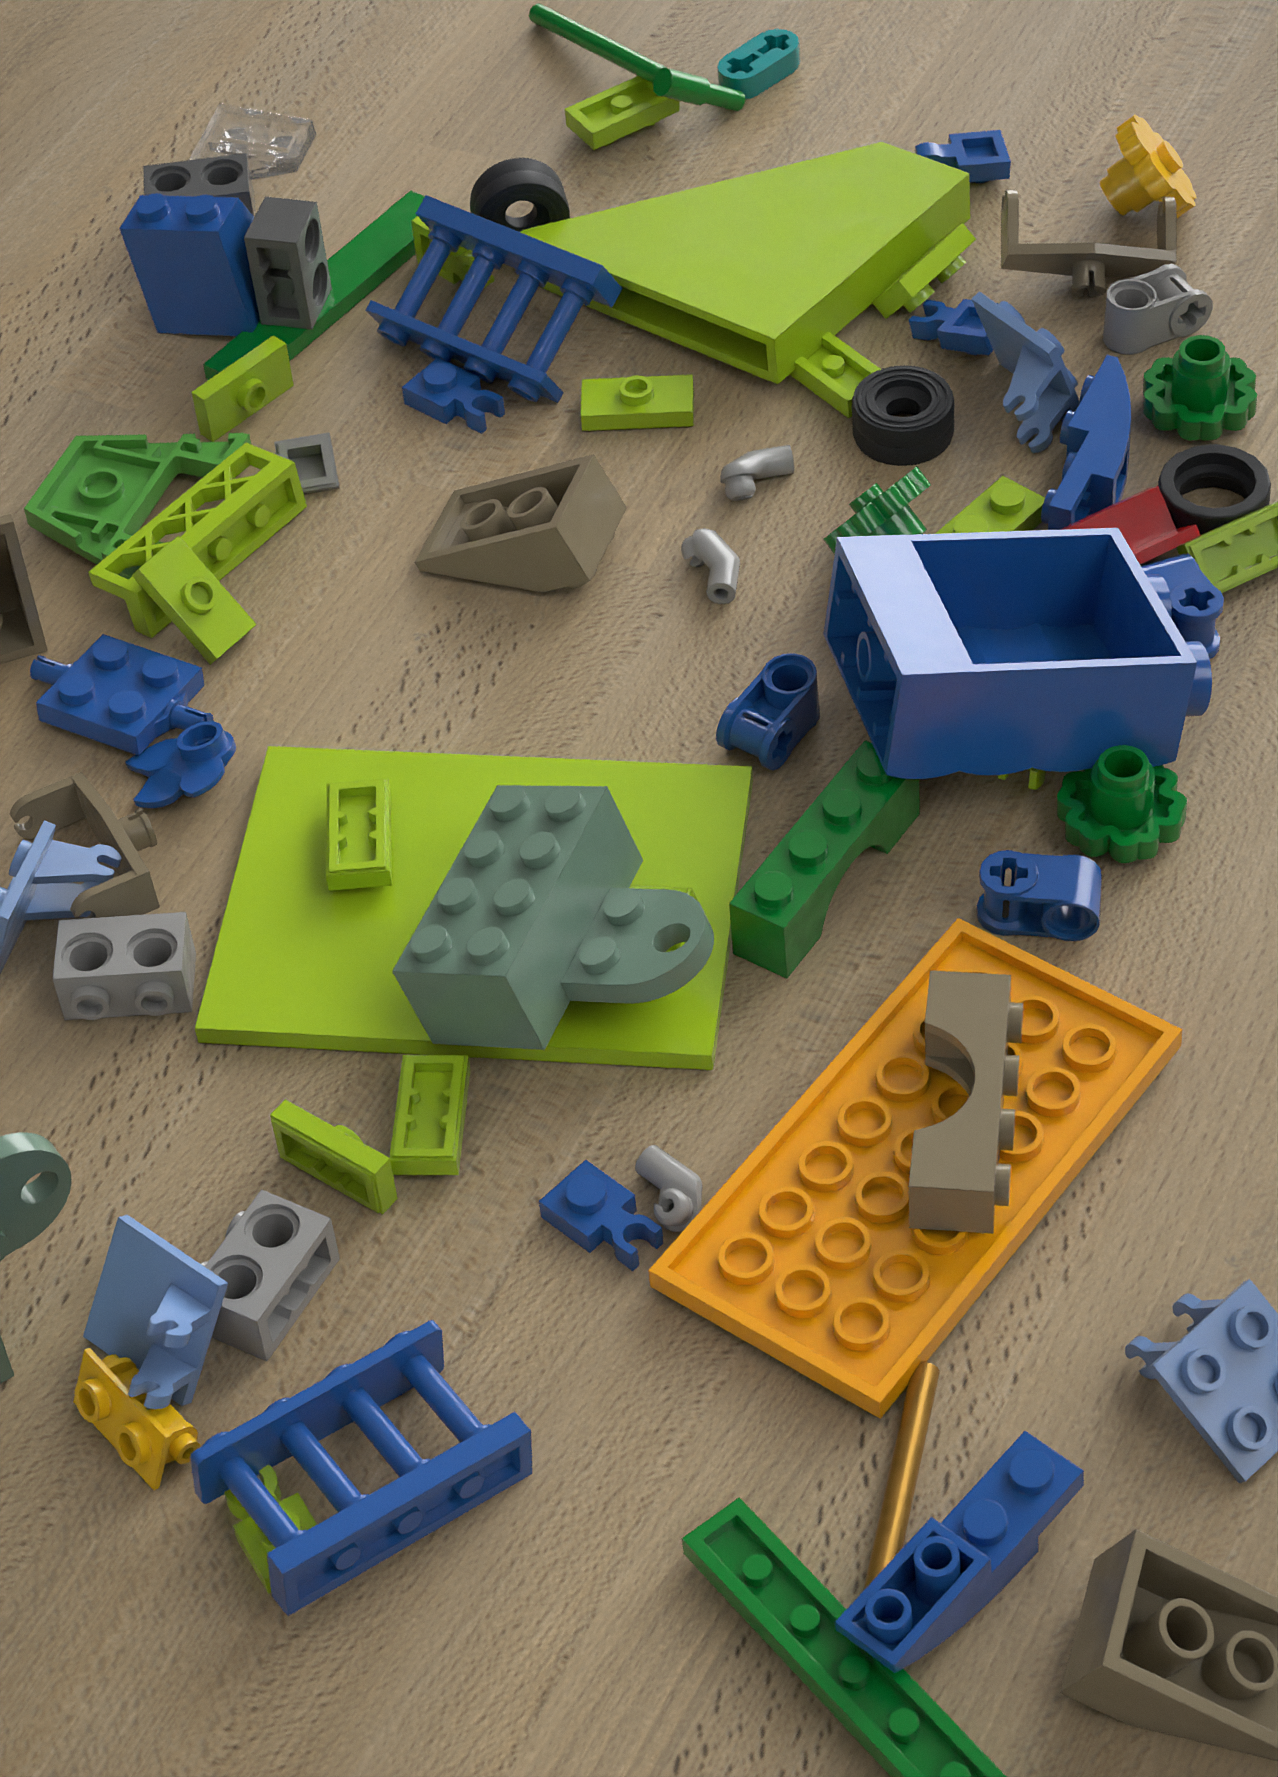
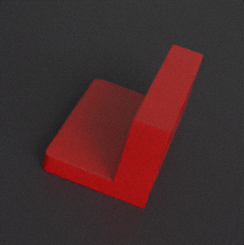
[1060,486,1201,564]

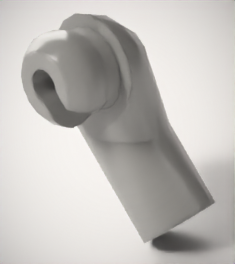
[720,445,794,501]
[681,528,740,604]
[635,1145,703,1232]

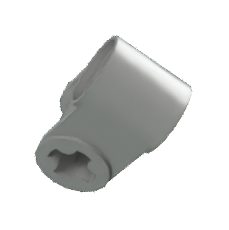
[1103,264,1213,354]

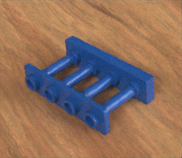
[365,195,622,403]
[190,1320,532,1616]

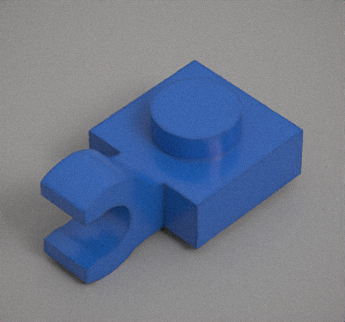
[915,130,1011,183]

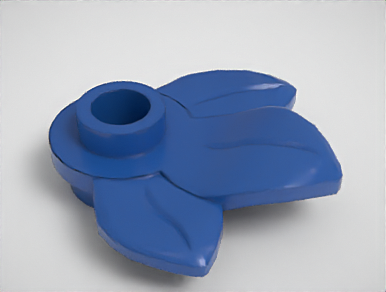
[125,721,236,808]

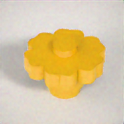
[1100,115,1197,218]

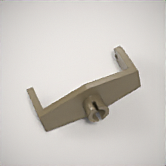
[1001,189,1177,297]
[10,772,160,919]

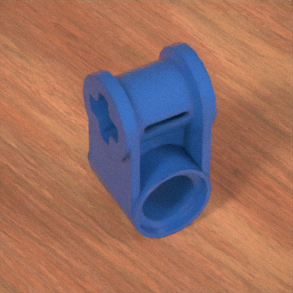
[1141,553,1224,659]
[716,653,820,771]
[976,850,1102,941]

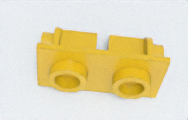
[73,1348,200,1491]

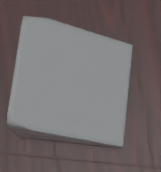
[274,432,340,494]

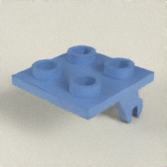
[971,291,1080,453]
[0,820,121,974]
[83,1215,228,1409]
[1125,1279,1278,1483]

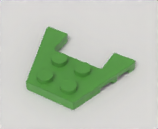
[24,433,251,580]

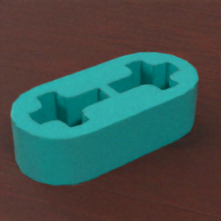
[717,29,800,100]

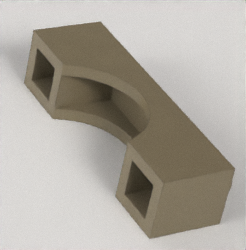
[909,971,1024,1234]

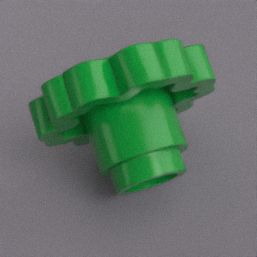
[1143,335,1257,440]
[823,466,931,555]
[1057,745,1187,863]

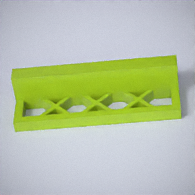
[88,443,307,638]

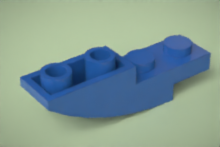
[1041,355,1131,530]
[835,1431,1084,1673]

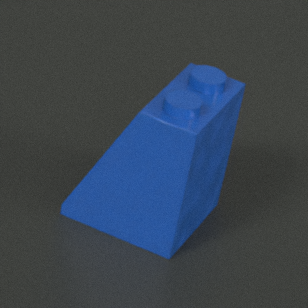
[119,193,260,336]

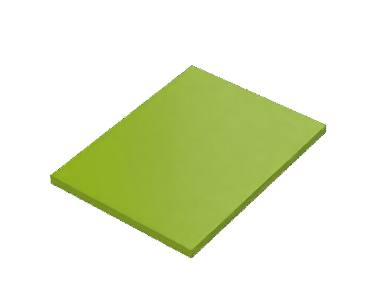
[195,746,753,1070]

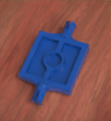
[30,634,214,756]

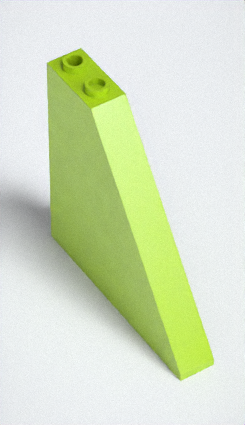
[520,142,971,384]

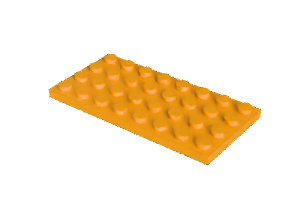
[648,918,1183,1419]

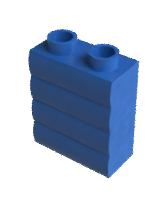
[823,528,1212,779]

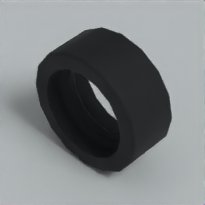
[1158,444,1271,535]

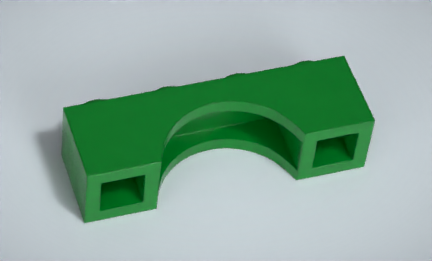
[729,740,920,979]

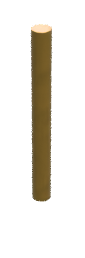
[863,1362,940,1591]

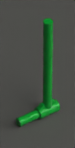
[529,3,745,111]

